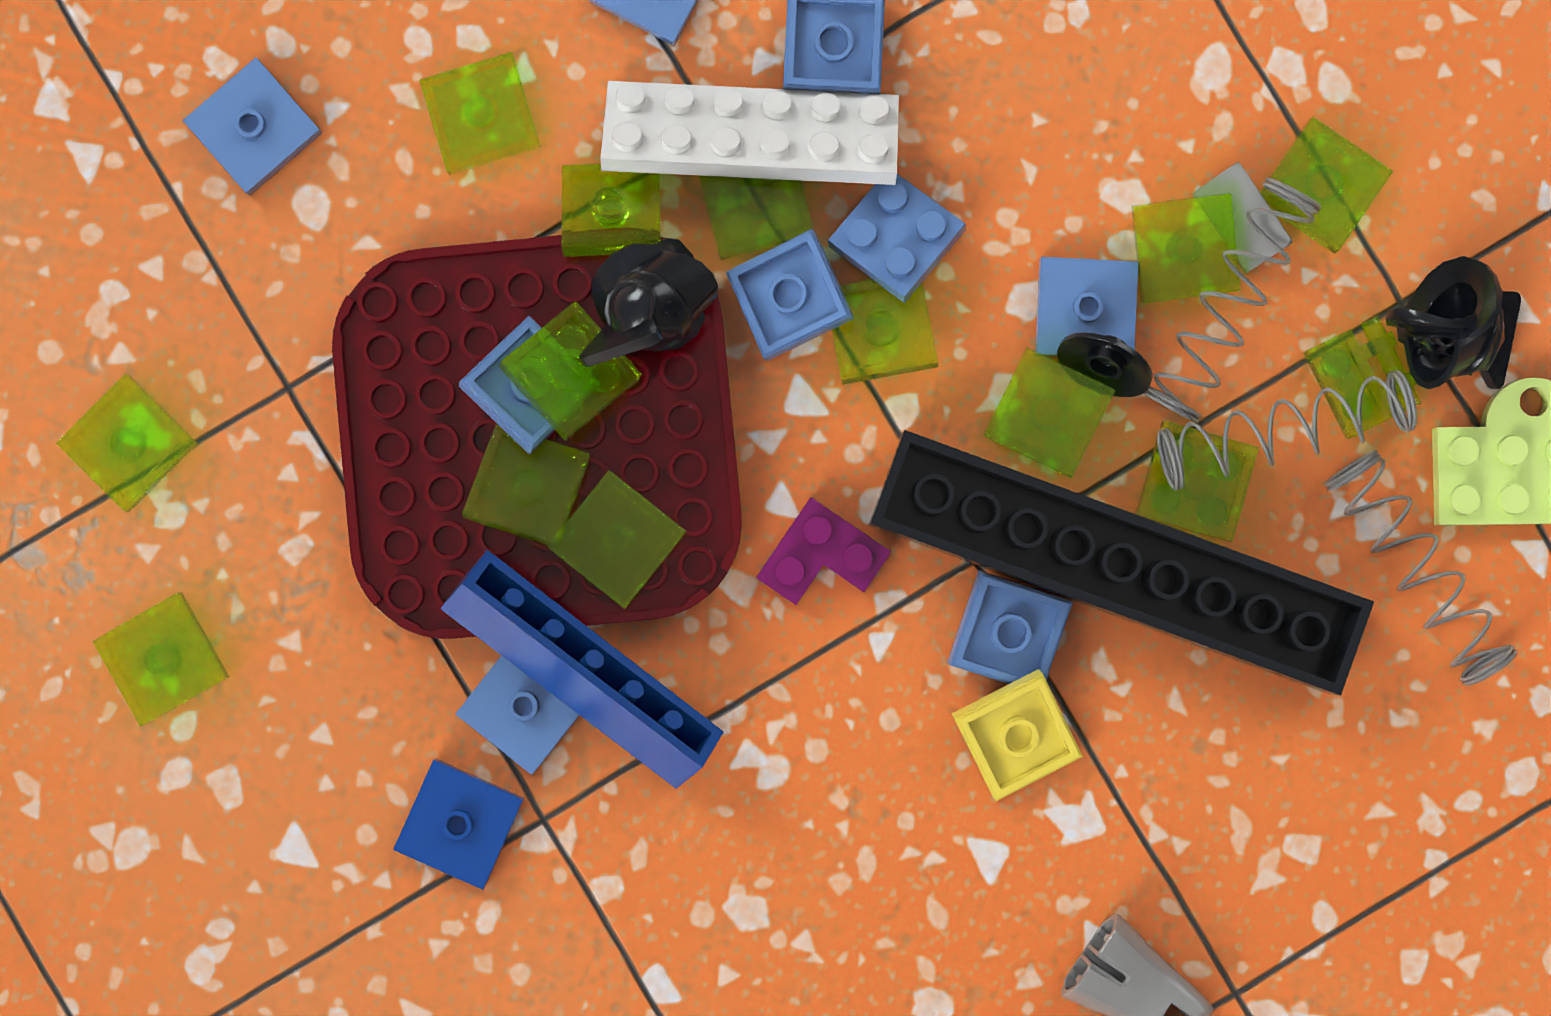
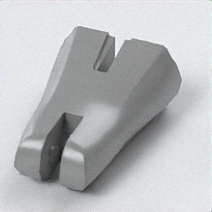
[1061,914,1215,1016]

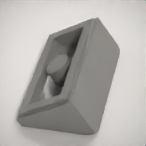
[1192,162,1292,274]

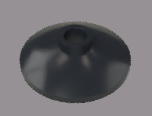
[1057,333,1153,397]

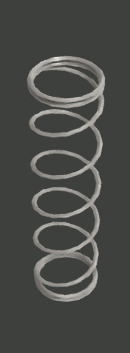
[1144,177,1322,423]
[1157,369,1417,491]
[1324,450,1517,686]

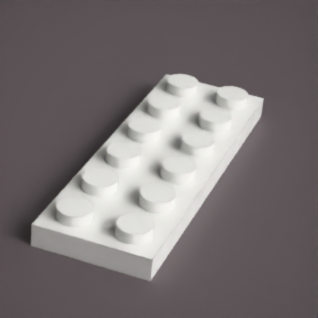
[600,81,899,185]

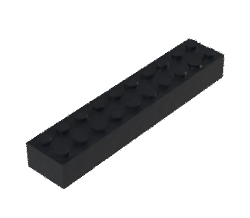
[868,430,1374,696]

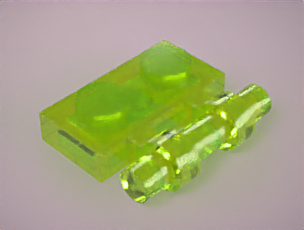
[1303,316,1422,439]

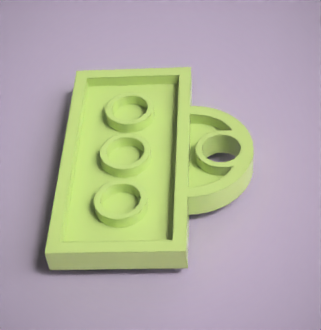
[1432,378,1551,525]

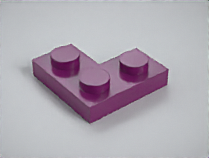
[756,497,891,605]

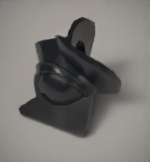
[579,238,718,367]
[1385,256,1521,390]

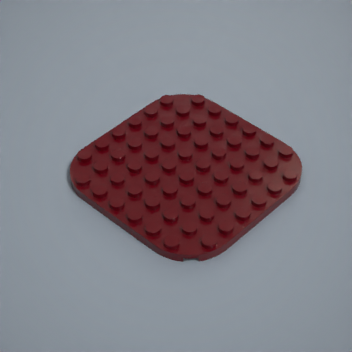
[332,229,742,639]

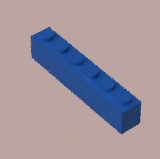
[440,550,724,789]

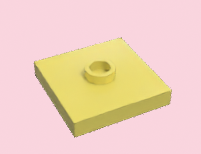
[952,669,1083,801]

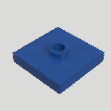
[393,758,525,890]

